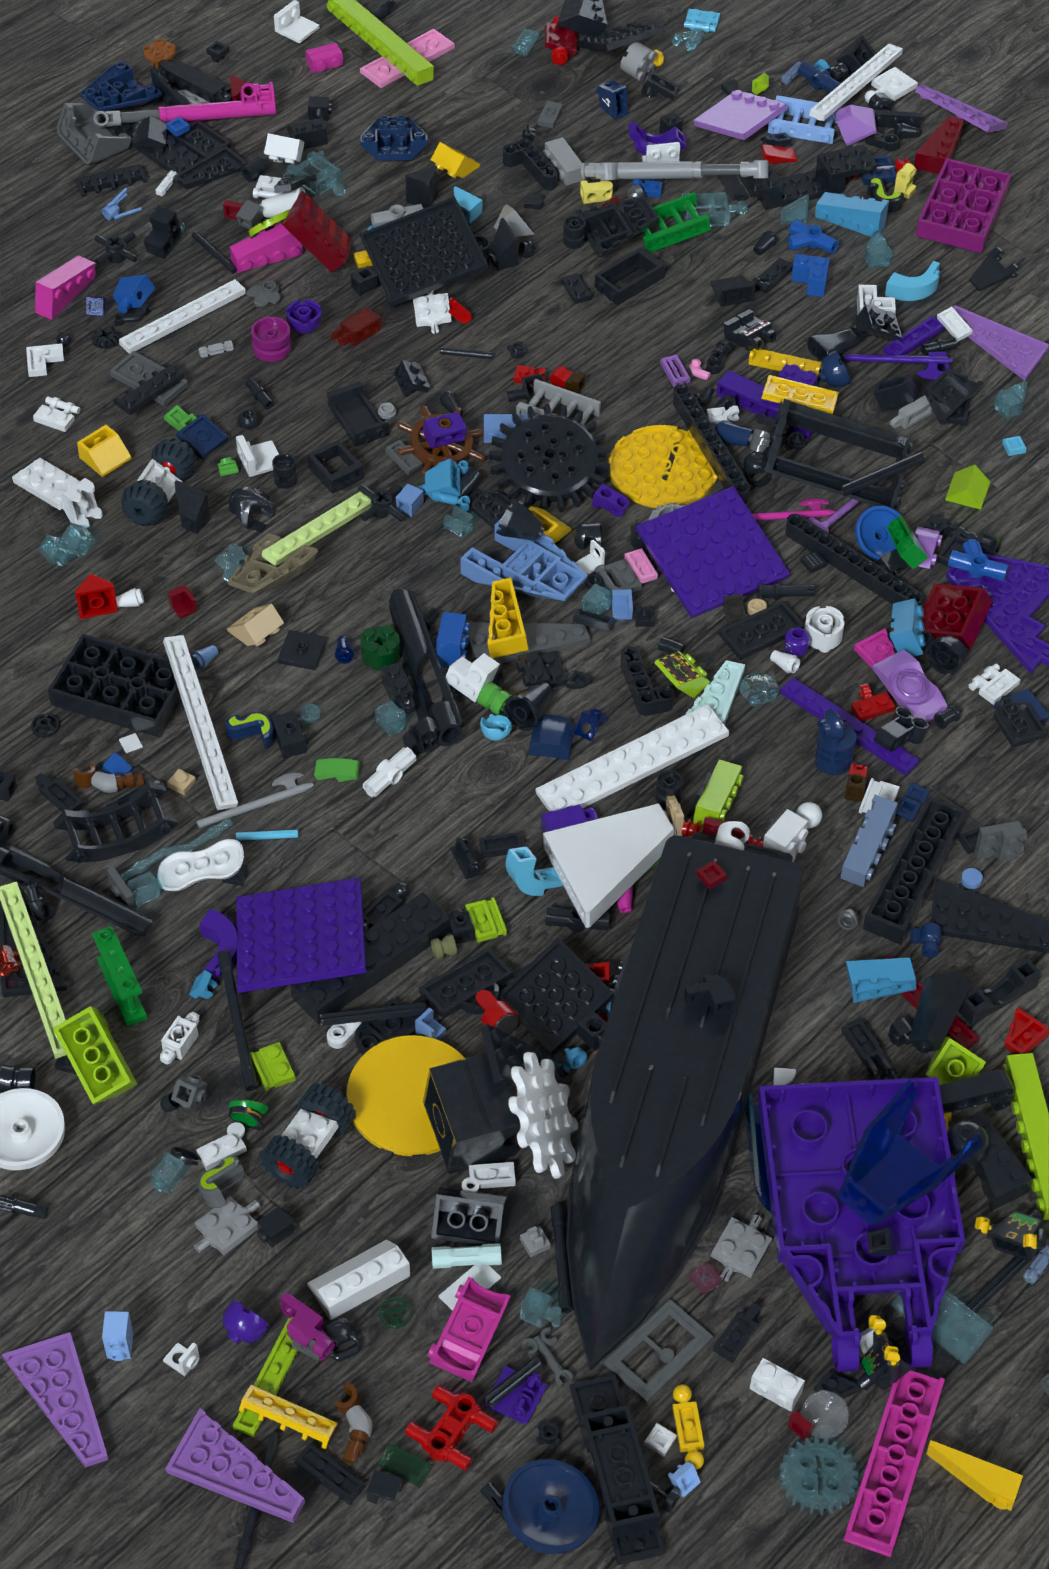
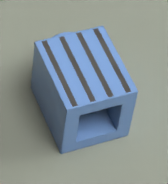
[396,484,424,517]

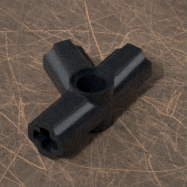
[545,906,610,933]

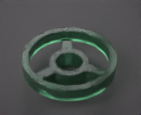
[379,1297,412,1329]

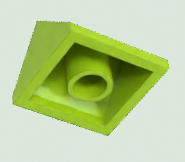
[945,465,990,509]

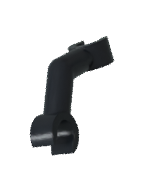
[114,302,152,326]

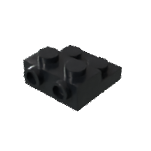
[516,651,568,688]

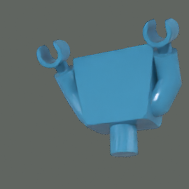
[418,459,470,511]

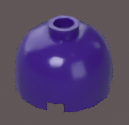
[286,299,322,334]
[223,1299,270,1344]

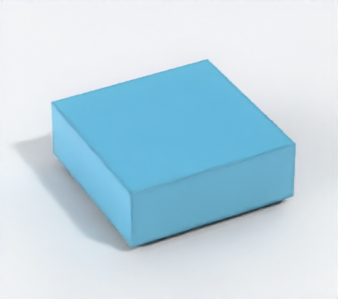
[1002,436,1027,456]

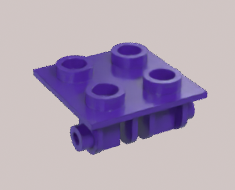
[484,1366,547,1425]

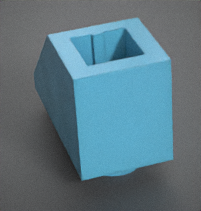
[454,186,482,224]

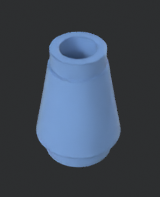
[190,645,218,670]

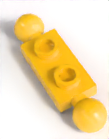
[672,1384,704,1470]

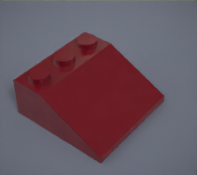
[921,583,993,649]

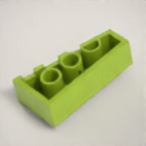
[693,760,744,829]

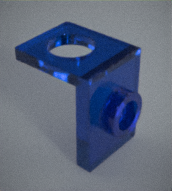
[574,708,609,741]

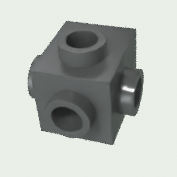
[171,1074,208,1108]

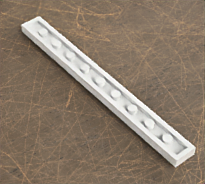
[809,44,903,121]
[163,635,238,810]

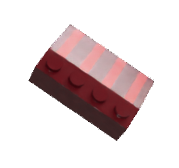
[282,191,351,272]

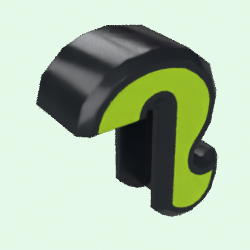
[867,177,904,213]

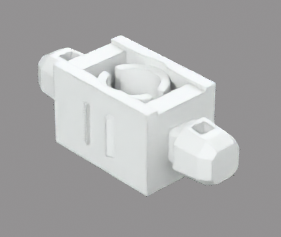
[160,1012,199,1064]

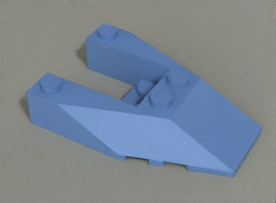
[460,518,587,601]

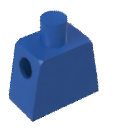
[113,275,155,313]

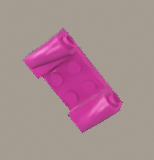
[427,1277,511,1382]

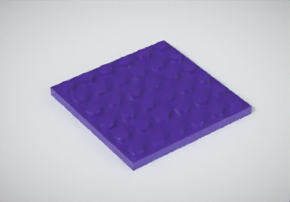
[635,486,790,619]
[236,877,367,993]

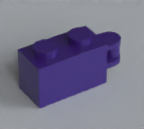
[541,804,599,833]

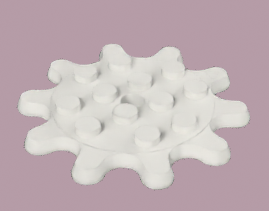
[509,1052,578,1179]

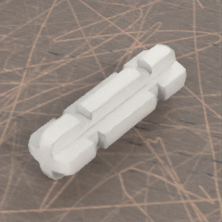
[155,170,177,197]

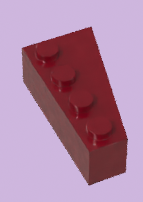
[914,116,964,174]

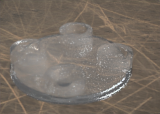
[801,1390,849,1439]

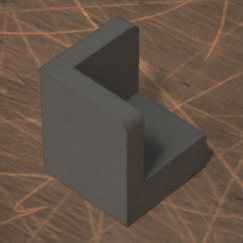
[236,200,264,230]

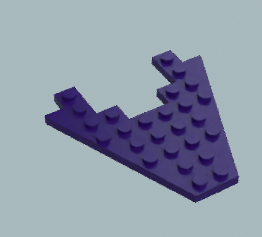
[946,553,1049,674]

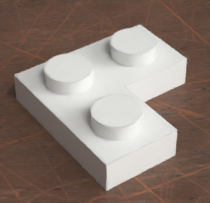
[26,344,64,377]

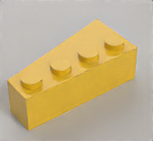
[488,577,529,658]

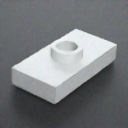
[937,307,973,342]

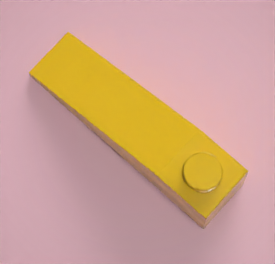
[926,1440,1023,1511]

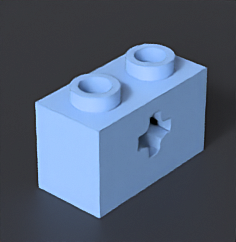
[102,1312,133,1361]

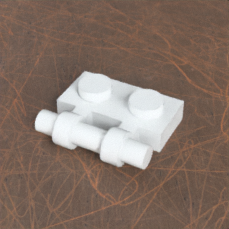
[33,397,81,432]
[969,664,1020,705]

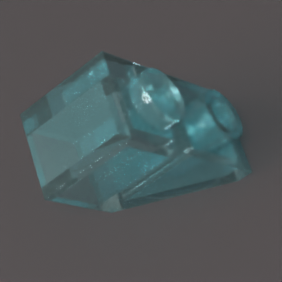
[864,230,893,269]
[994,381,1027,420]

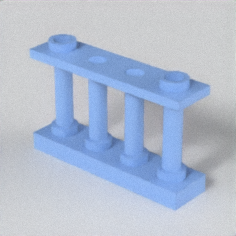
[768,95,841,144]

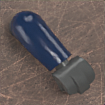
[715,420,770,452]

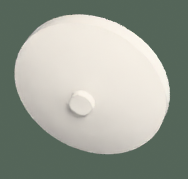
[0,1088,65,1170]

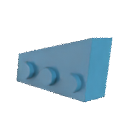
[846,958,916,1003]

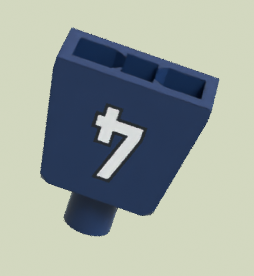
[596,81,628,120]

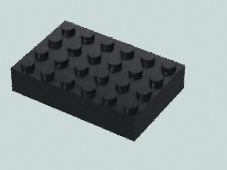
[48,633,181,737]

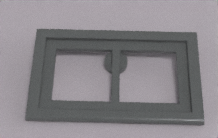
[602,1299,713,1403]

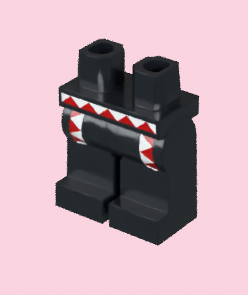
[723,309,776,352]

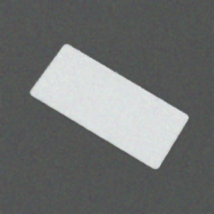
[439,1264,501,1311]

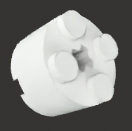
[804,606,844,653]

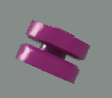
[251,317,291,362]

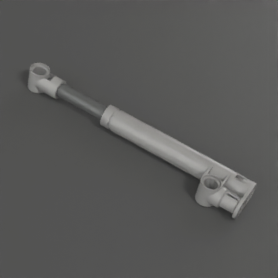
[581,160,768,180]

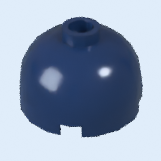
[819,351,851,388]

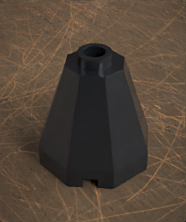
[496,498,545,541]

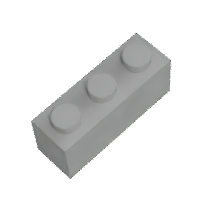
[543,137,583,186]

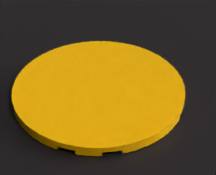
[609,425,718,508]
[347,1035,465,1156]

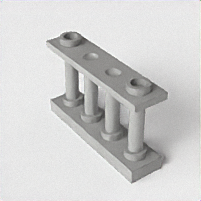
[516,379,601,437]

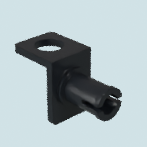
[506,373,543,403]

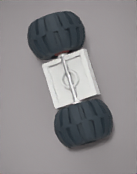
[121,438,196,526]

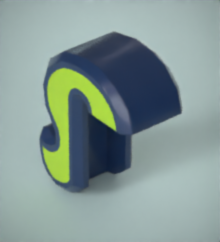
[226,712,275,748]

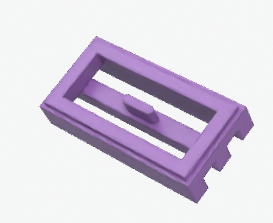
[660,355,690,387]

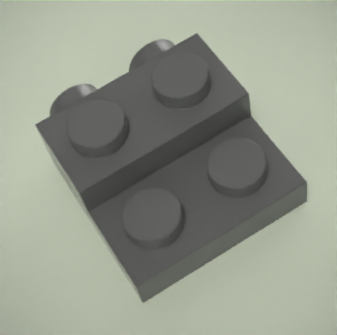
[974,821,1027,862]

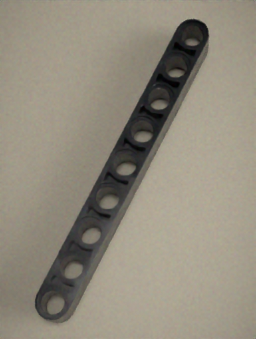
[673,384,750,505]
[785,514,923,606]

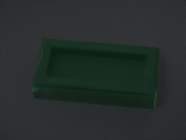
[378,1443,432,1488]

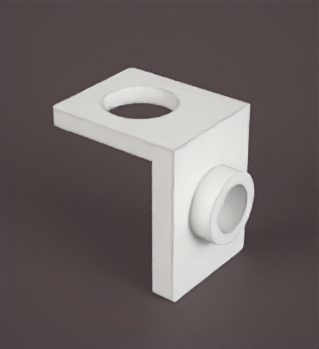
[575,540,605,576]
[163,1342,200,1376]

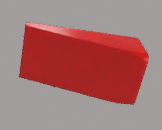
[761,145,797,164]

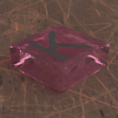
[689,1263,722,1295]

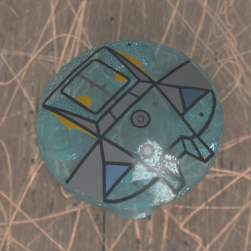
[739,673,779,706]

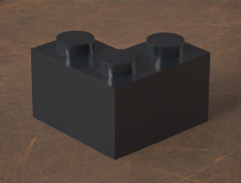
[144,205,182,259]

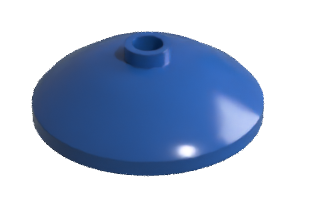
[855,506,900,560]

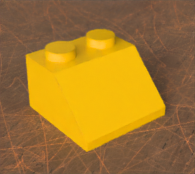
[430,142,480,178]

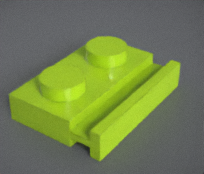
[465,898,507,942]
[250,1042,296,1091]

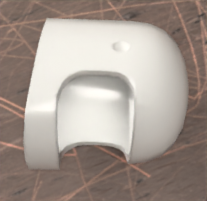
[715,821,750,851]

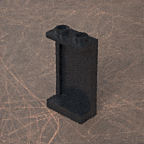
[327,381,389,447]

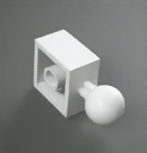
[763,802,822,862]

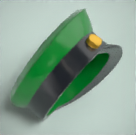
[228,1099,269,1131]

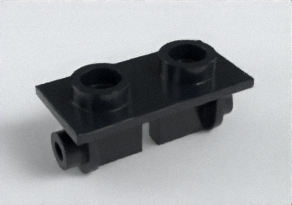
[450,837,485,880]

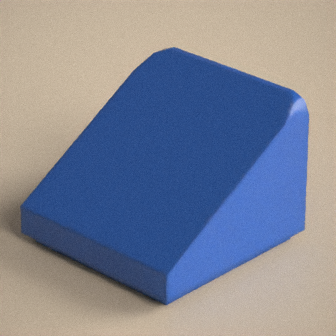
[103,753,133,776]

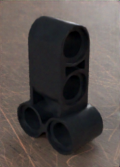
[874,707,928,752]

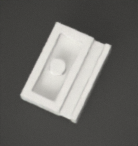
[859,778,899,814]

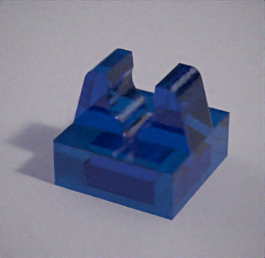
[86,296,105,316]

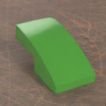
[164,405,197,431]
[314,758,360,782]

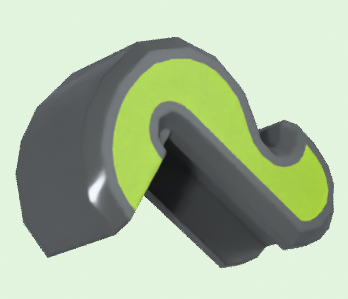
[197,1156,245,1208]

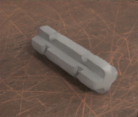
[199,340,234,358]

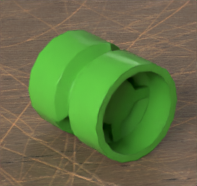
[477,682,512,716]

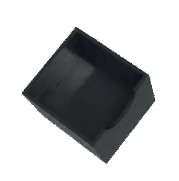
[423,1053,521,1174]

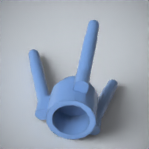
[102,188,142,221]

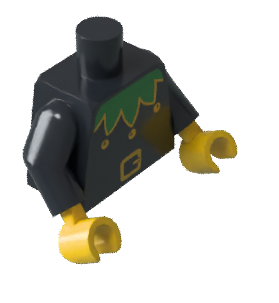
[975,1209,1046,1262]
[857,1315,912,1391]

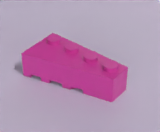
[230,222,303,273]
[35,255,96,320]

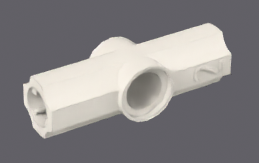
[363,747,416,797]

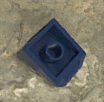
[529,715,575,760]

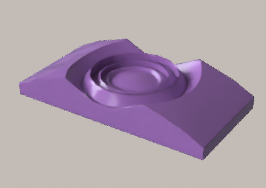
[872,650,947,722]

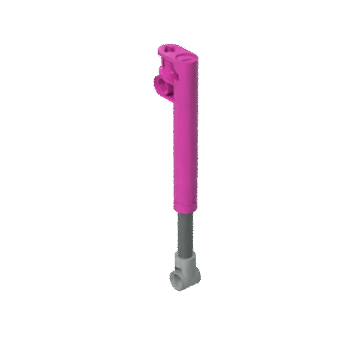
[93,82,276,128]

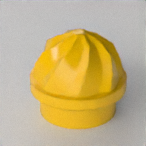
[653,50,664,67]

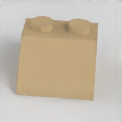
[227,604,284,646]

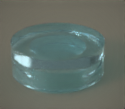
[300,704,320,723]

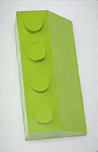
[53,1006,138,1105]

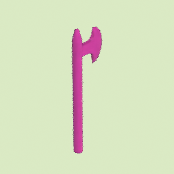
[752,498,836,521]

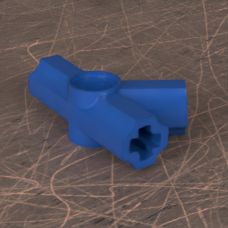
[787,219,839,254]
[948,539,1008,581]

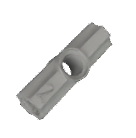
[371,204,423,227]

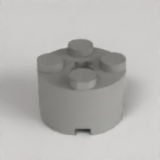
[620,42,657,81]

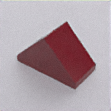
[230,75,252,101]

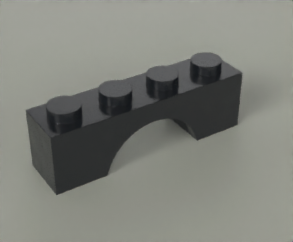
[958,958,1041,1026]

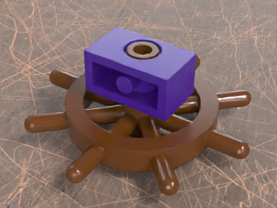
[397,406,485,478]

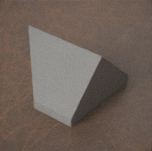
[494,205,534,237]

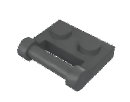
[594,559,642,598]

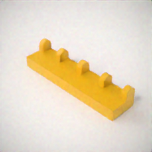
[749,349,821,377]
[239,1385,337,1449]

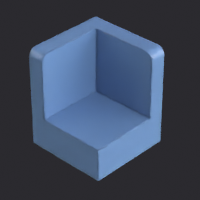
[612,589,633,620]
[415,1008,446,1040]

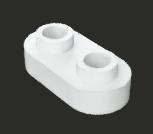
[327,1022,362,1049]

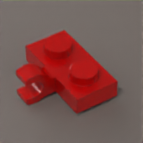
[850,683,896,722]

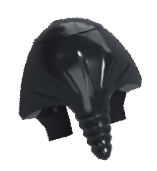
[229,486,276,532]

